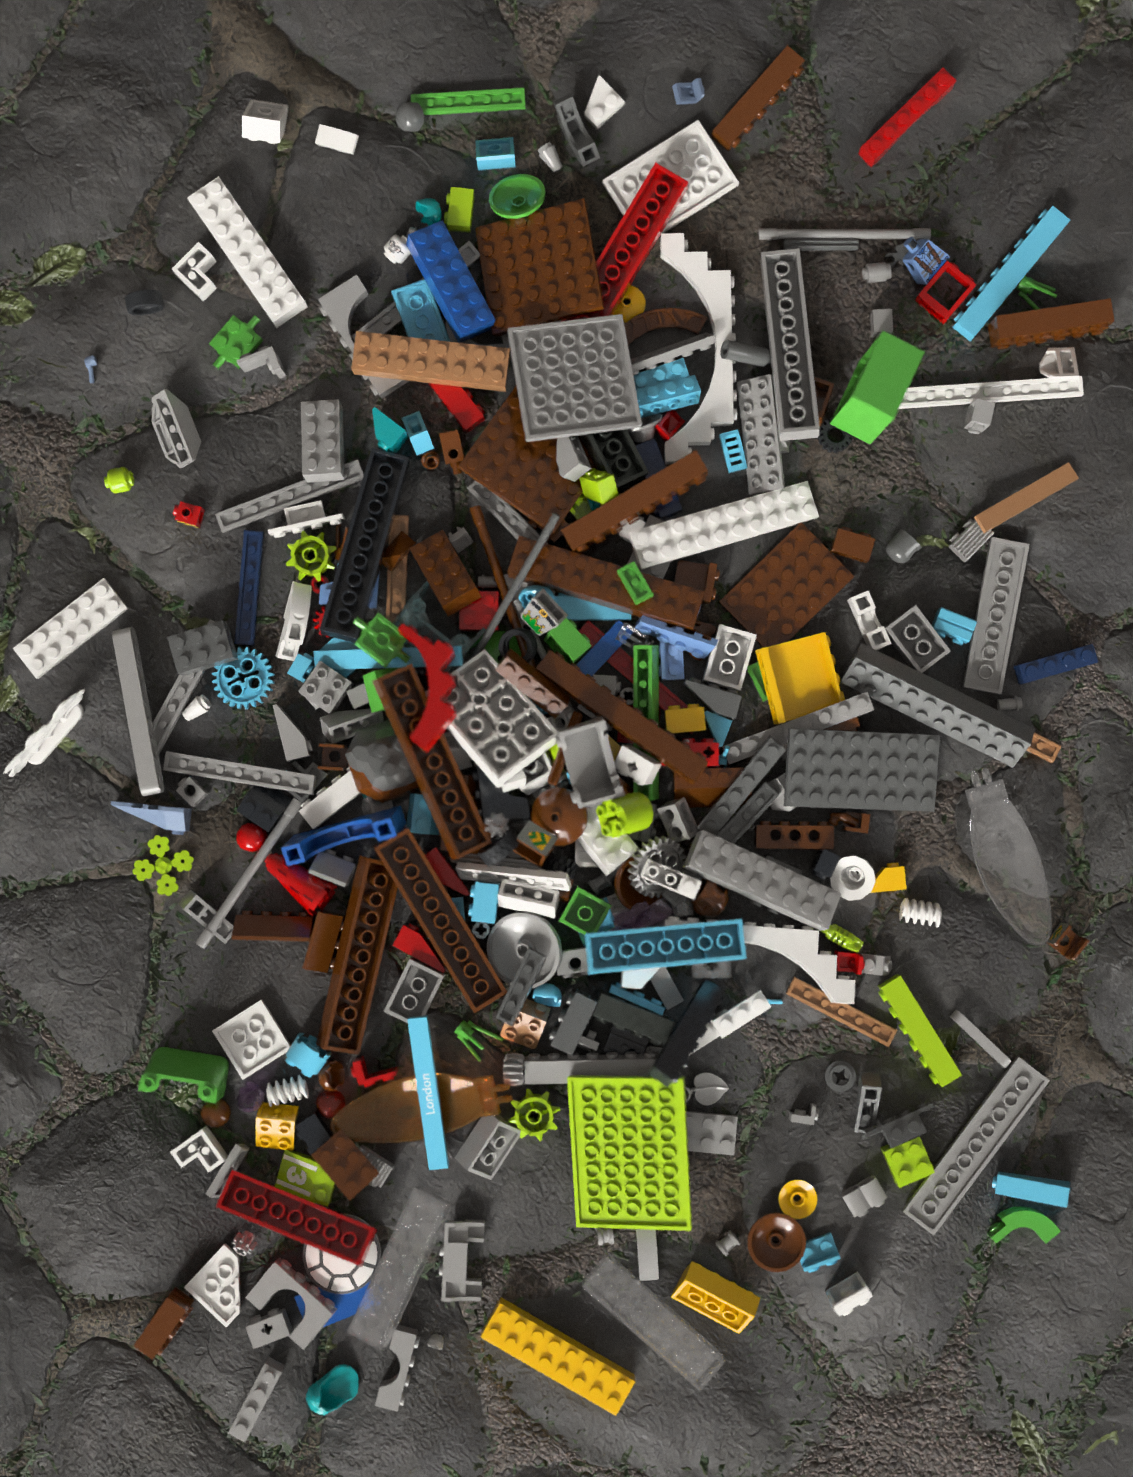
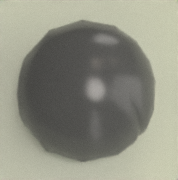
[395,102,424,132]

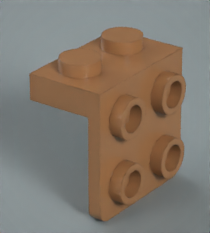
[500,999,551,1049]

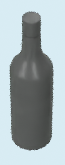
[720,340,771,367]

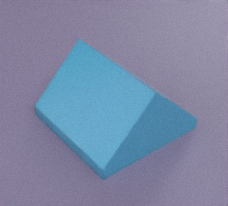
[475,137,516,170]

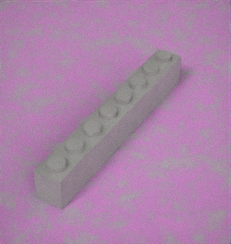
[524,1051,659,1084]

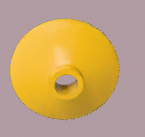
[613,285,646,323]
[778,1180,817,1219]

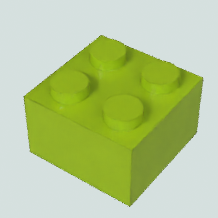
[880,1136,935,1188]

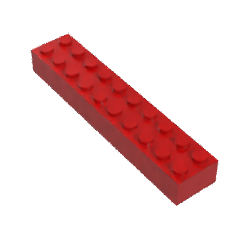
[561,162,689,322]

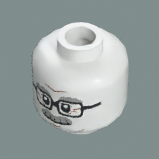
[384,235,411,264]

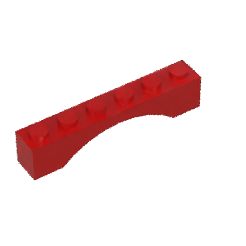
[858,67,957,167]

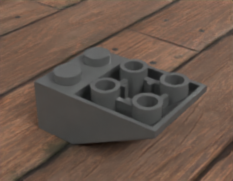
[683,678,742,720]

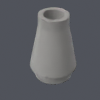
[538,142,563,173]

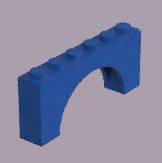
[281,805,407,866]

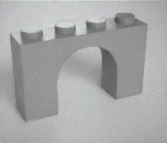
[245,1258,338,1350]

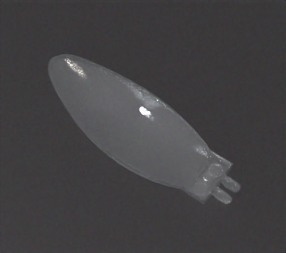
[965,767,1052,947]

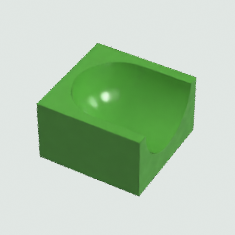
[830,331,924,444]

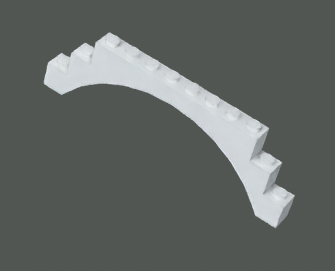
[660,233,737,465]
[620,916,855,1004]

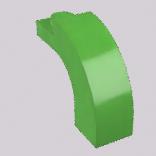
[987,1206,1061,1243]

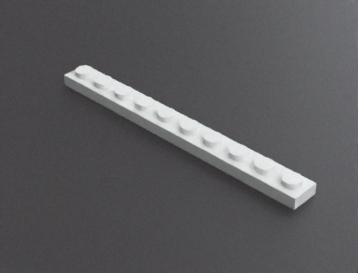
[899,376,1084,409]

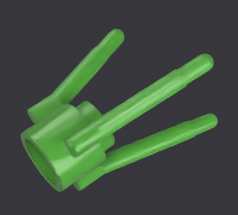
[1017,276,1057,310]
[454,1020,504,1062]

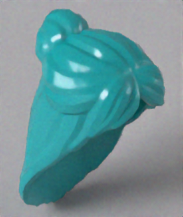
[306,1364,359,1415]

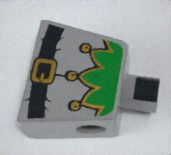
[521,589,568,636]

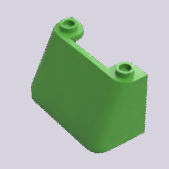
[138,1047,229,1103]

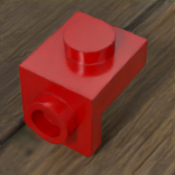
[835,951,865,975]

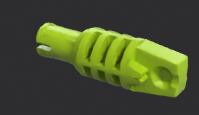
[816,924,864,953]

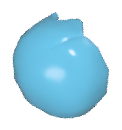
[532,983,562,1007]

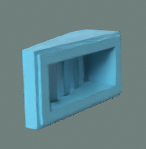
[719,429,747,473]

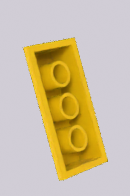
[671,1261,760,1334]

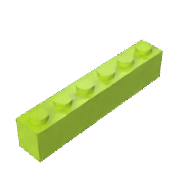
[878,974,962,1087]

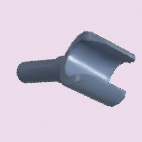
[84,355,98,383]

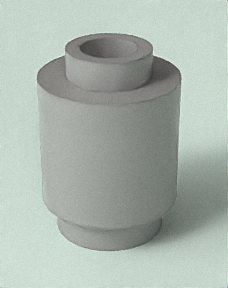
[862,262,891,283]

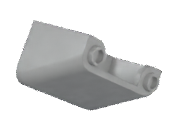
[555,717,625,808]

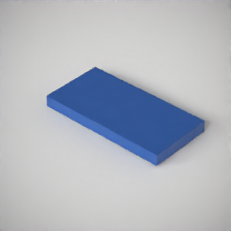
[294,1279,381,1327]

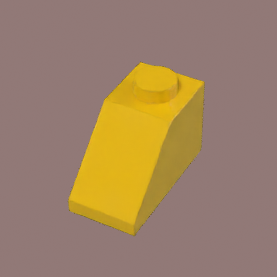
[870,862,906,893]

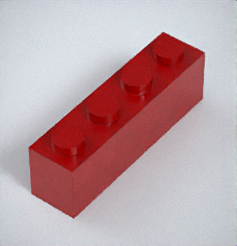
[428,383,485,433]

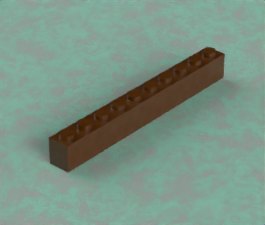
[536,650,708,785]

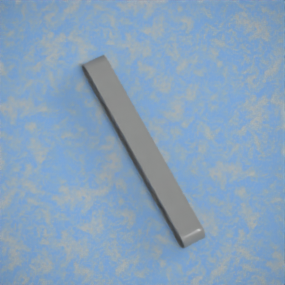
[112,627,164,796]

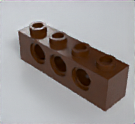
[755,821,834,849]

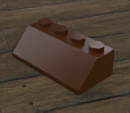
[673,768,752,808]
[231,910,316,942]

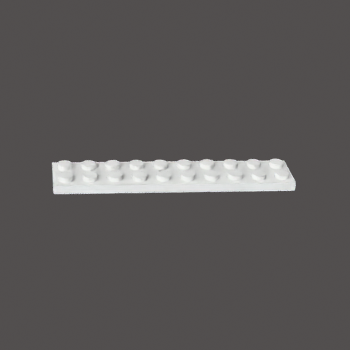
[628,481,819,570]

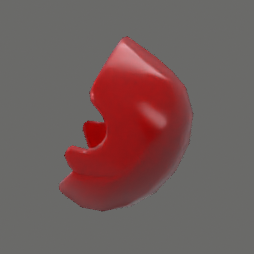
[236,823,268,852]

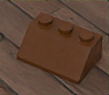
[302,910,345,973]

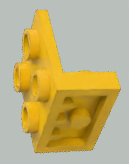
[256,1102,299,1151]

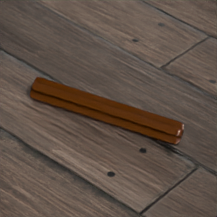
[547,712,583,786]

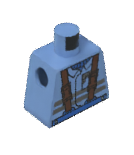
[903,237,950,285]

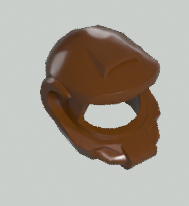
[690,878,729,918]

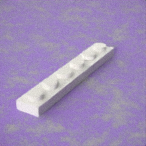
[456,862,571,891]

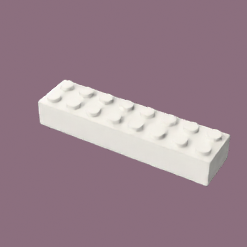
[187,176,308,328]

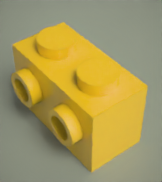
[664,704,706,734]

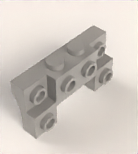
[439,1219,485,1302]

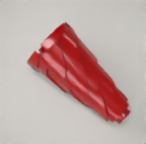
[264,853,337,917]

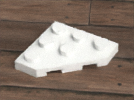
[184,1243,241,1327]

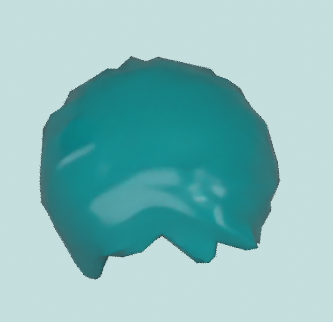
[416,198,442,226]

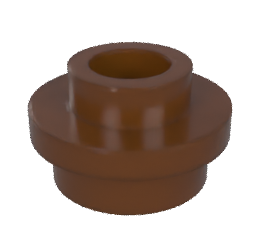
[421,451,440,469]

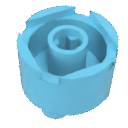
[285,1033,331,1077]

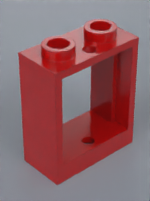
[915,261,976,324]

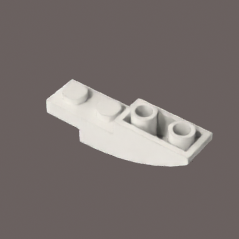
[276,581,312,661]

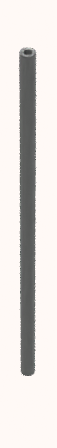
[469,513,560,660]

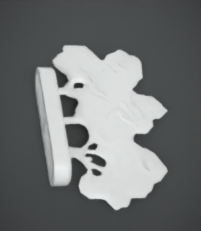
[4,689,85,777]

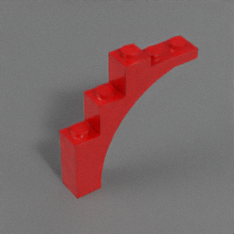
[398,623,457,753]

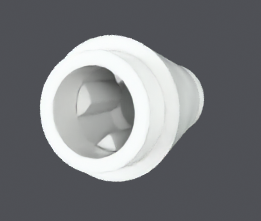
[182,695,211,721]

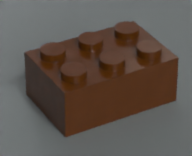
[311,1128,380,1200]
[133,1287,194,1360]

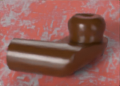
[828,812,858,828]

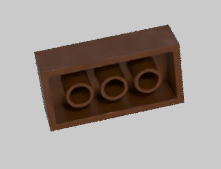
[409,530,481,616]

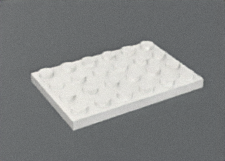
[602,120,739,234]

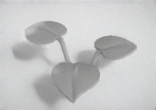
[644,1046,729,1105]

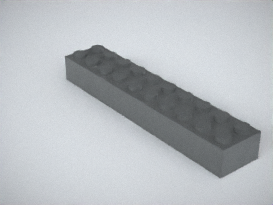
[840,643,1035,768]

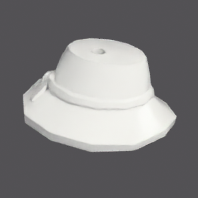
[830,855,876,901]

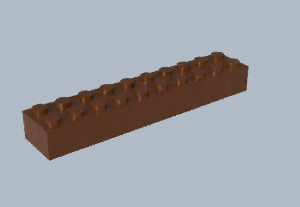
[507,536,705,633]
[372,663,492,859]
[373,826,507,1013]
[316,855,398,1055]

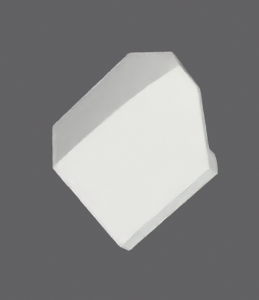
[1039,347,1079,379]

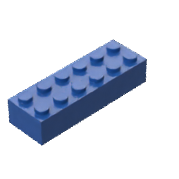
[406,220,495,343]

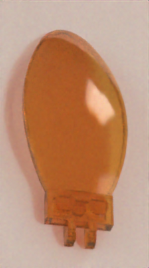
[330,1073,513,1143]

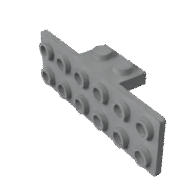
[737,374,790,495]

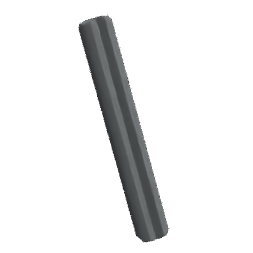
[783,239,859,251]

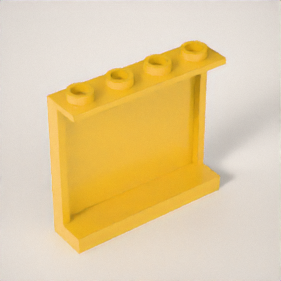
[755,632,845,724]

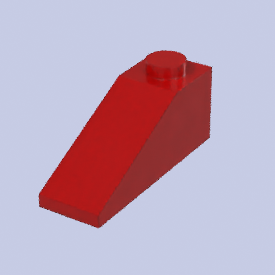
[425,847,471,896]
[392,923,446,973]

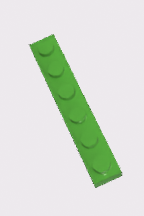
[411,88,526,115]

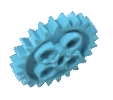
[212,647,275,709]

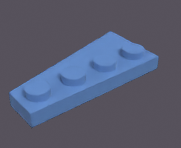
[635,615,718,659]

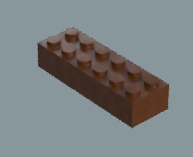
[988,298,1115,350]

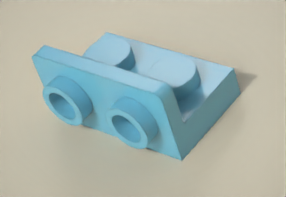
[800,1232,841,1272]

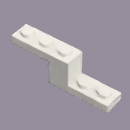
[689,990,771,1055]

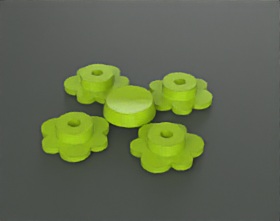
[132,835,194,896]

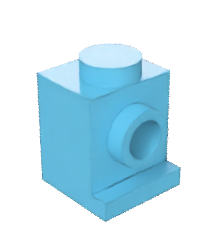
[287,653,315,683]

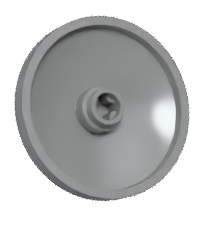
[487,911,562,988]

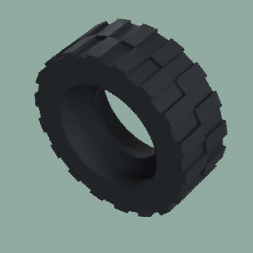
[478,827,520,867]

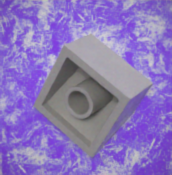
[308,849,357,887]

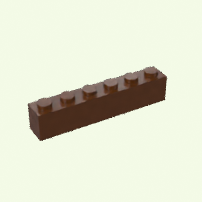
[711,45,805,152]

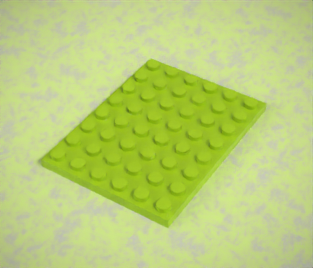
[567,1075,692,1231]

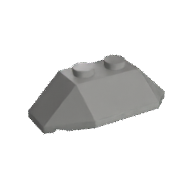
[152,389,201,468]

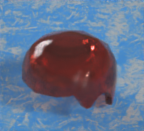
[315,1090,346,1119]

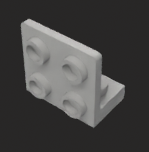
[237,346,286,379]
[299,661,354,714]

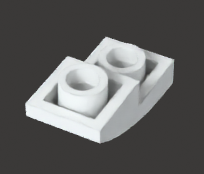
[315,124,359,155]

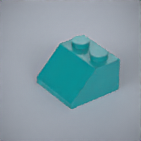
[372,407,408,454]

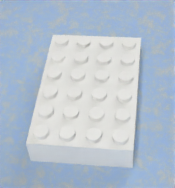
[425,649,558,788]

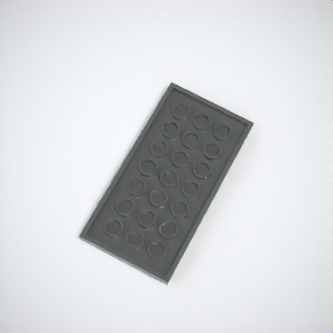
[784,728,940,812]

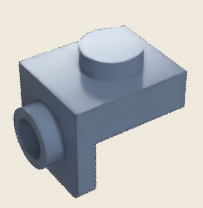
[672,78,705,105]

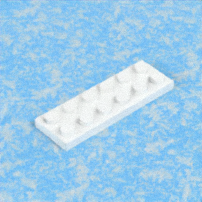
[13,578,129,679]

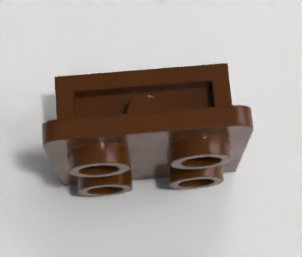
[674,560,720,604]

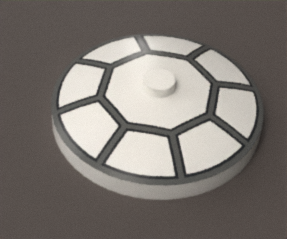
[303,1214,381,1294]

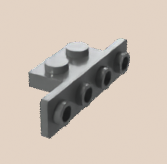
[862,1102,935,1149]

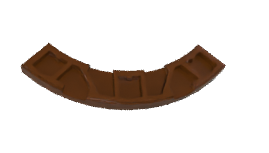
[624,307,708,346]

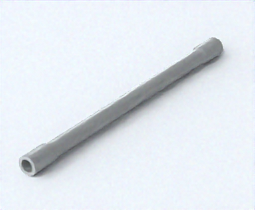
[759,228,931,240]
[195,798,302,949]

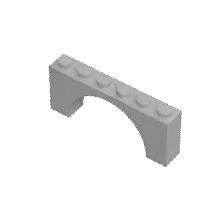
[318,275,409,399]

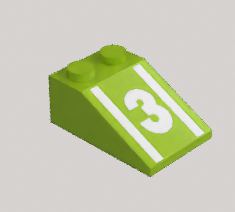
[275,1150,335,1206]

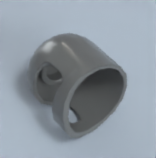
[886,529,922,564]

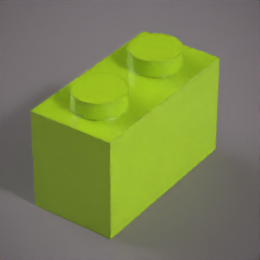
[444,187,475,233]
[579,468,619,504]

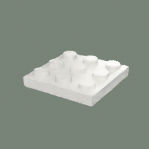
[212,999,291,1080]

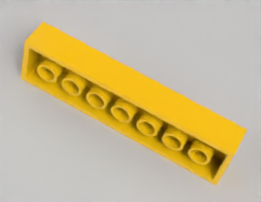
[481,1297,635,1416]

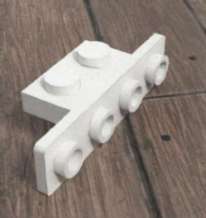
[268,500,345,538]

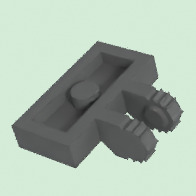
[286,761,328,804]

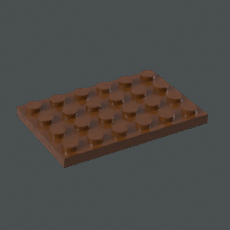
[719,522,855,648]

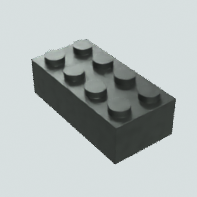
[580,429,649,491]
[593,990,674,1045]

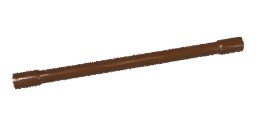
[469,505,537,669]

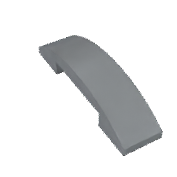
[650,967,684,1010]
[636,1229,659,1281]

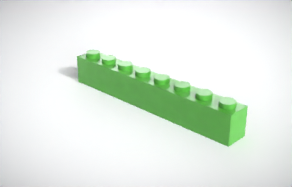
[634,645,659,801]

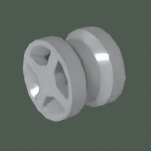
[597,1228,614,1246]

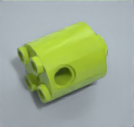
[596,792,653,837]

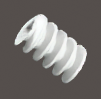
[899,898,942,927]
[266,1075,309,1107]

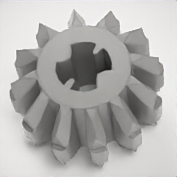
[503,1053,525,1086]

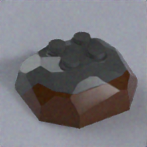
[345,720,419,803]

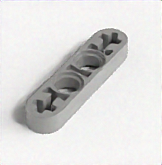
[950,1009,1012,1068]

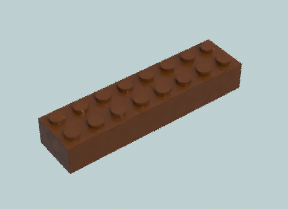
[561,450,708,554]

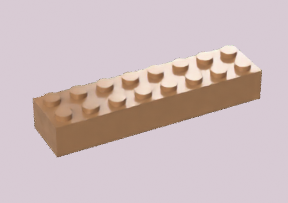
[351,331,511,392]

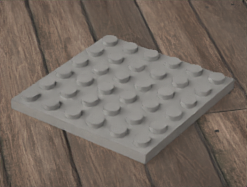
[507,314,642,442]

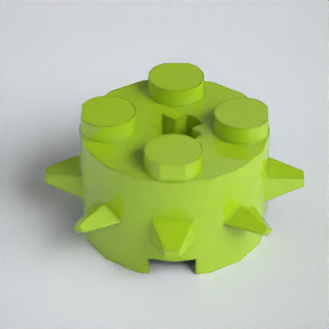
[286,531,337,582]
[508,1089,560,1141]

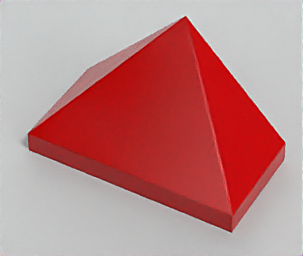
[655,410,685,443]

